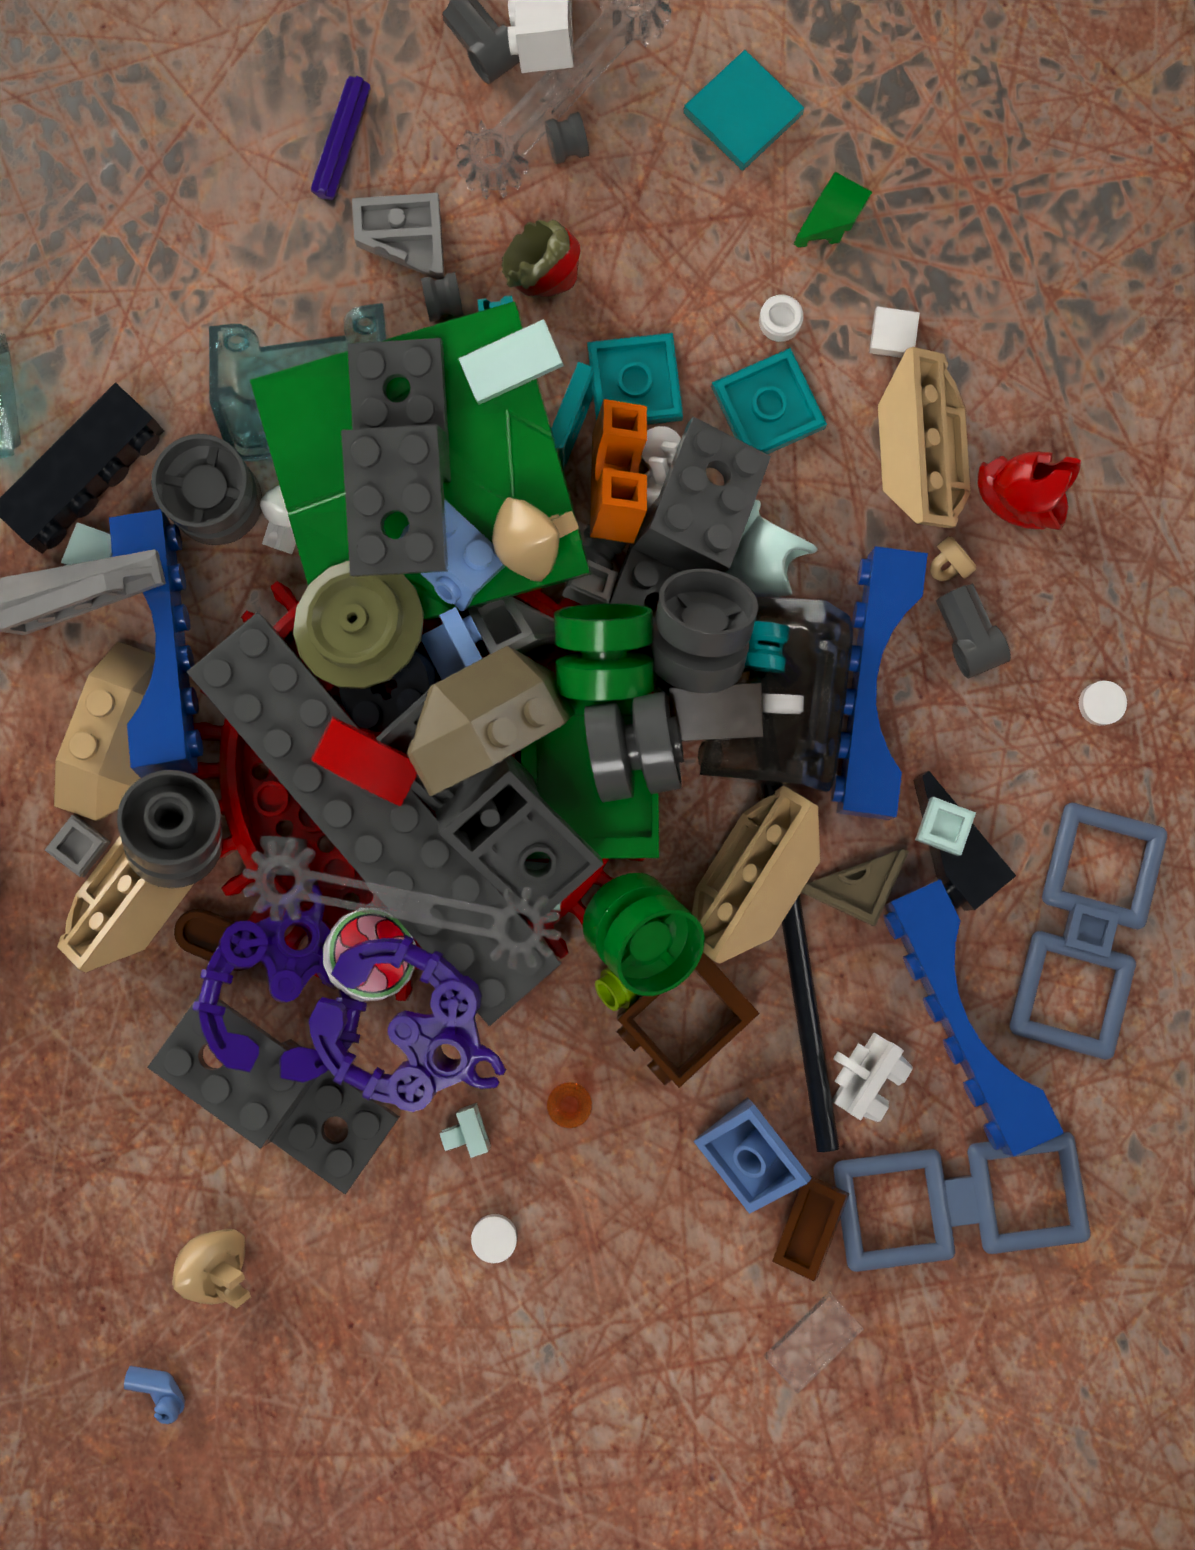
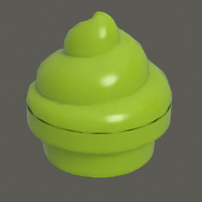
[595,967,638,1011]

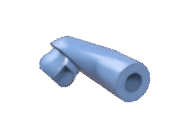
[124,1366,185,1424]

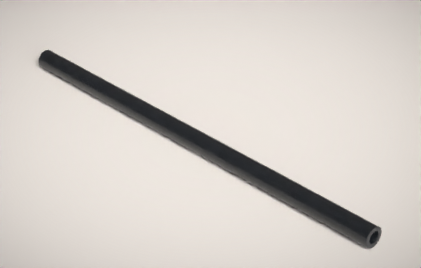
[750,670,839,1152]

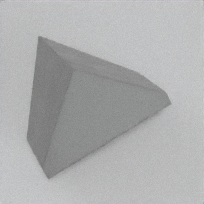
[467,597,555,657]

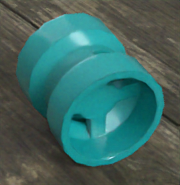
[744,621,790,673]

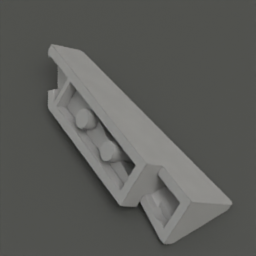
[0,550,166,635]

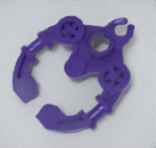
[192,881,367,1083]
[309,935,506,1112]

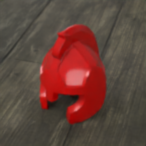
[978,451,1082,530]

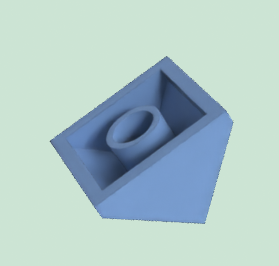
[693,1097,812,1214]

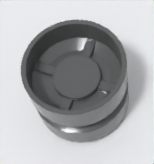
[151,434,262,545]
[649,569,758,693]
[584,692,684,803]
[117,770,223,888]

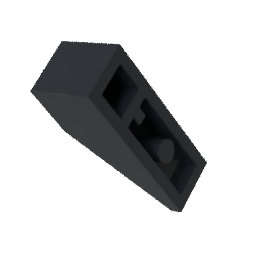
[913,771,1016,911]

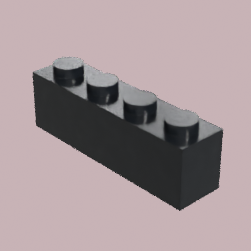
[0,382,164,554]

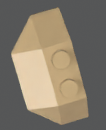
[878,347,971,528]
[54,642,155,821]
[692,785,820,963]
[57,836,194,973]

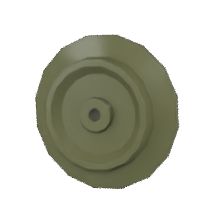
[293,560,424,689]

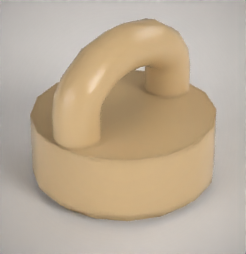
[930,536,976,581]

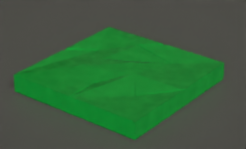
[250,301,591,622]

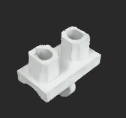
[832,1033,913,1122]

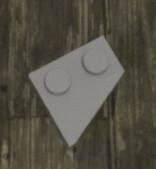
[352,193,444,280]

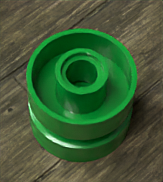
[554,603,654,702]
[583,873,705,996]

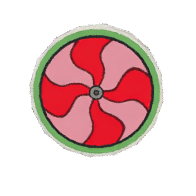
[323,908,416,1001]

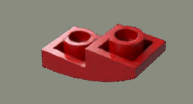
[311,716,417,807]

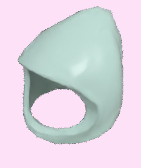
[726,499,818,597]

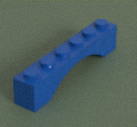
[109,509,203,778]
[831,546,928,820]
[883,879,1064,1157]

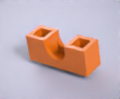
[590,399,647,544]

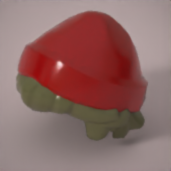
[502,220,581,297]

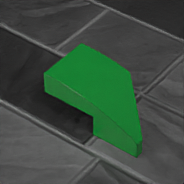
[793,172,872,248]

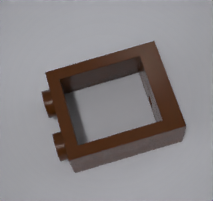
[616,953,760,1088]

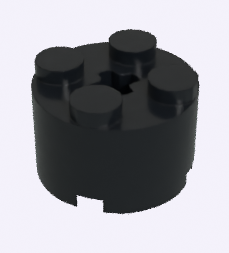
[339,648,441,733]

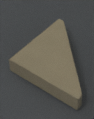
[801,849,909,926]

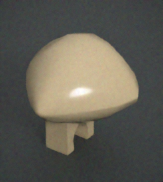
[492,498,579,581]
[172,1229,251,1309]

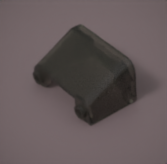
[698,597,853,792]

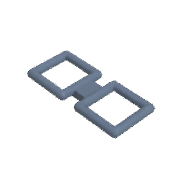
[1009,803,1168,1060]
[833,1132,1091,1272]

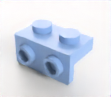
[400,499,505,611]
[421,607,483,680]

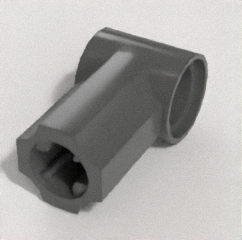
[442,0,520,84]
[936,583,1011,678]

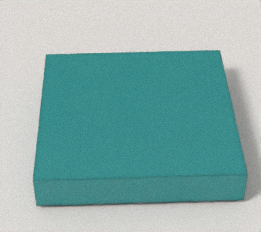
[683,50,804,171]
[587,333,683,425]
[711,348,827,455]
[551,362,594,472]

